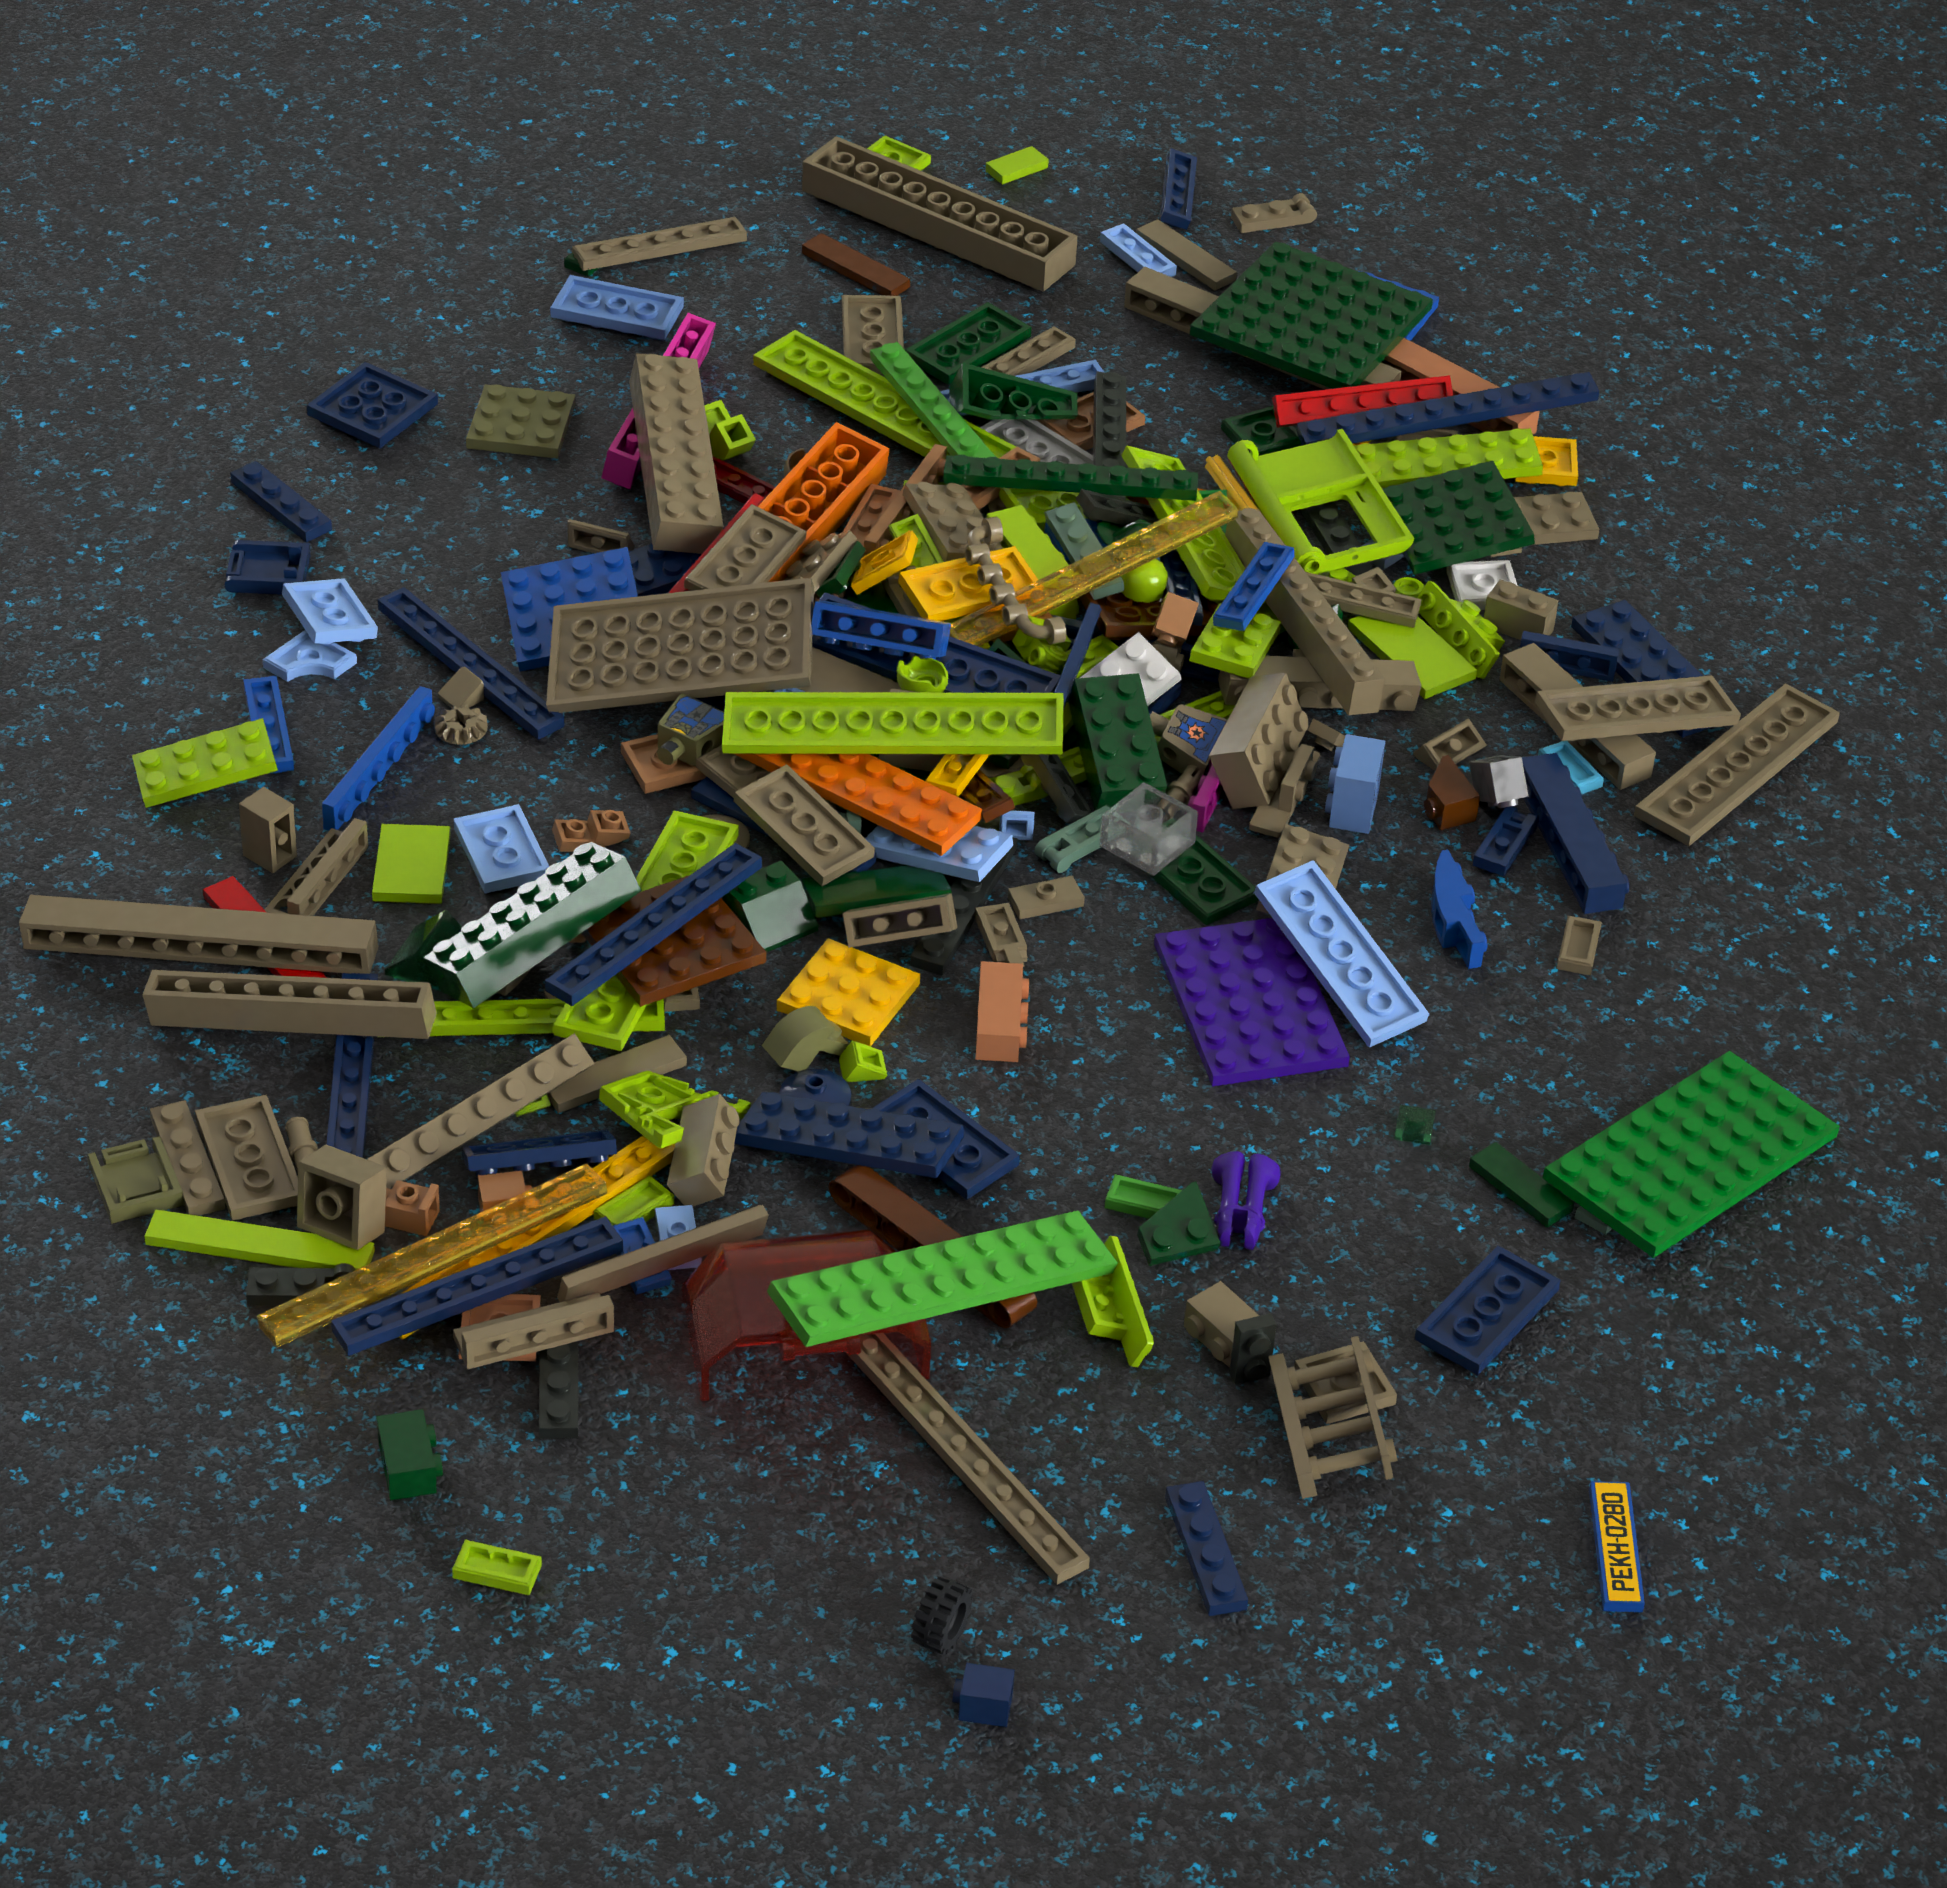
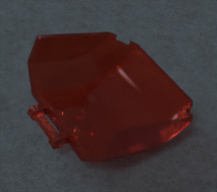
[682,1229,931,1401]

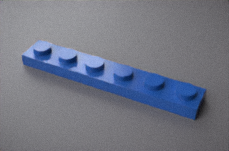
[322,686,435,831]

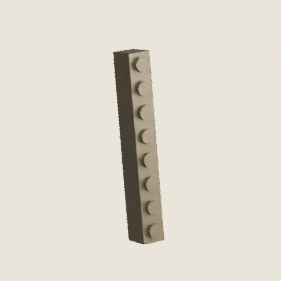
[143,970,437,1039]

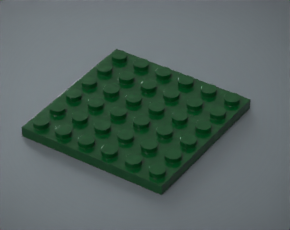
[1189,241,1433,389]

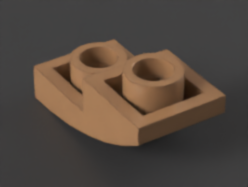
[552,810,630,852]

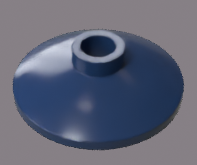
[779,1069,851,1106]

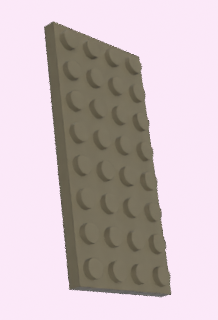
[546,578,814,713]

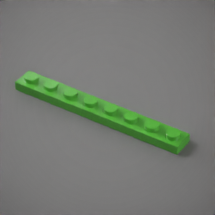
[870,342,996,458]

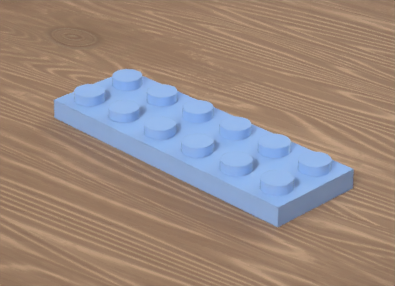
[1254,860,1429,1048]

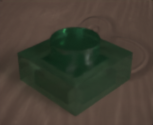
[1394,1104,1436,1145]

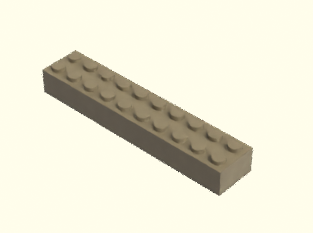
[802,136,1078,292]

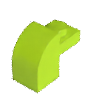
[704,400,756,461]

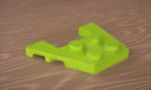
[599,1070,751,1148]

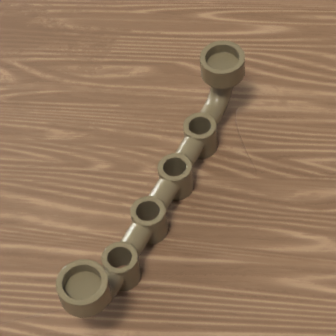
[965,517,1066,645]

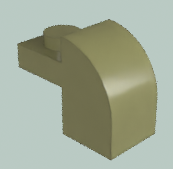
[762,1006,849,1072]

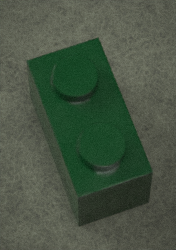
[376,1409,443,1501]

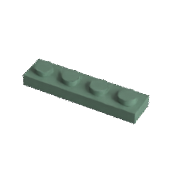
[1045,502,1124,600]

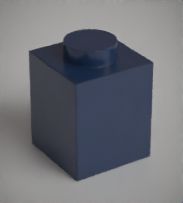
[952,1663,1015,1727]

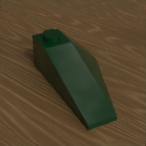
[949,363,1078,420]

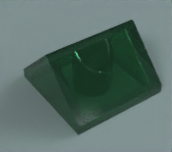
[385,910,462,991]

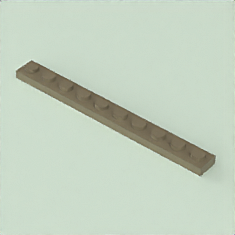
[835,1330,1090,1585]

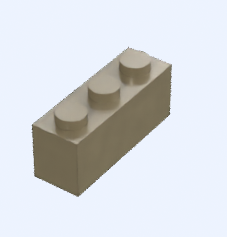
[843,893,958,948]
[667,1094,739,1206]

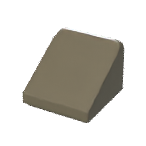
[437,666,484,708]

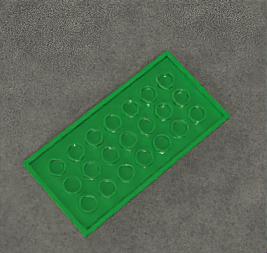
[1542,1051,1840,1258]

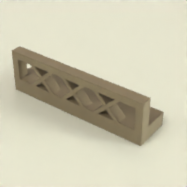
[264,818,368,916]
[453,1292,614,1370]

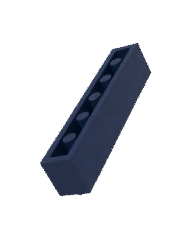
[1522,753,1629,914]

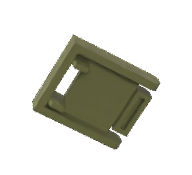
[87,1136,184,1224]

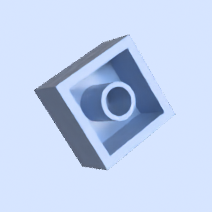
[1325,734,1386,834]

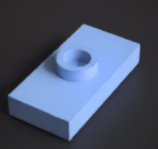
[655,1205,702,1270]

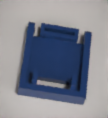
[225,540,311,595]

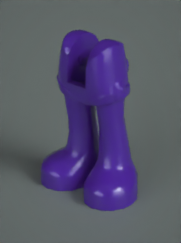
[1211,1151,1281,1250]

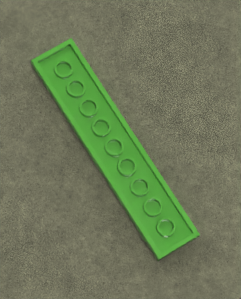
[767,1210,1118,1347]

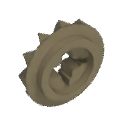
[434,705,488,745]

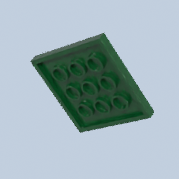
[1383,461,1535,575]

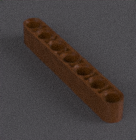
[829,1165,1037,1329]

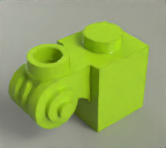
[1012,615,1071,675]

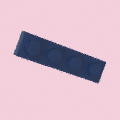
[1160,148,1197,230]
[230,461,332,542]
[1165,1481,1248,1616]

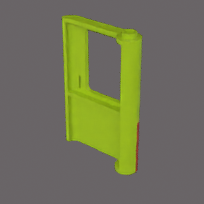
[1227,429,1414,574]

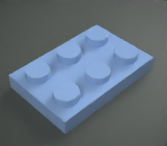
[282,578,378,645]
[454,804,549,894]

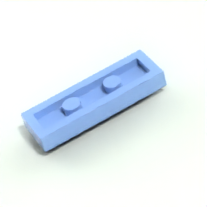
[1100,223,1177,277]

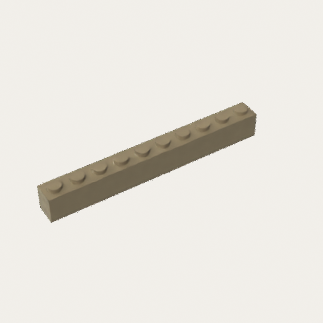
[1124,267,1402,390]
[1225,508,1385,715]
[19,895,379,974]

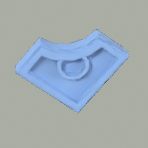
[263,630,357,682]

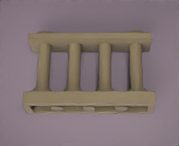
[1268,1336,1398,1499]

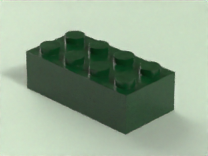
[1068,673,1167,811]

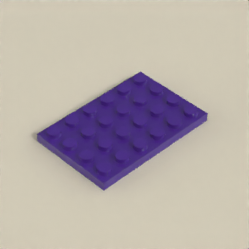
[1154,918,1350,1087]

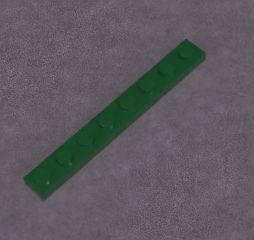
[943,455,1198,501]

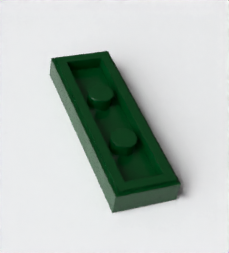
[1469,1142,1574,1228]

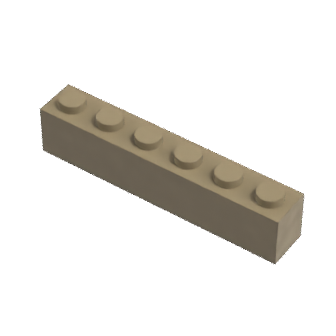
[1499,643,1656,790]
[1218,656,1421,711]

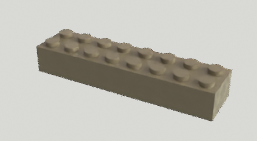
[629,353,724,554]

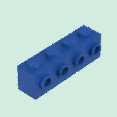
[811,600,951,660]

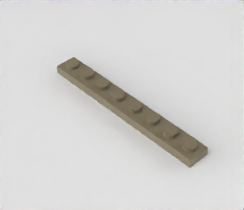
[367,1033,594,1189]

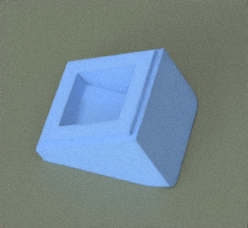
[999,811,1035,841]

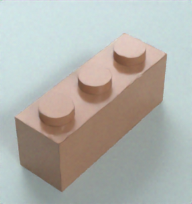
[975,961,1029,1062]

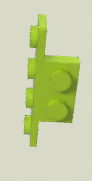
[1417,581,1505,679]
[1072,1235,1154,1367]

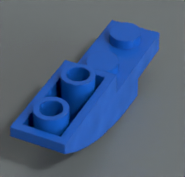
[1431,849,1487,969]

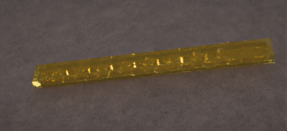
[949,491,1238,647]
[257,1163,607,1347]

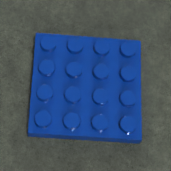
[501,547,638,672]

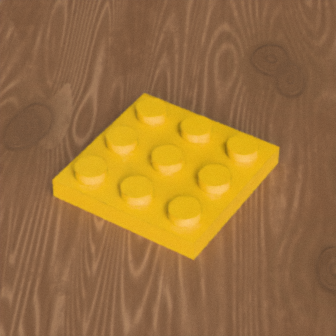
[777,938,921,1047]

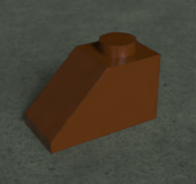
[1424,755,1480,830]

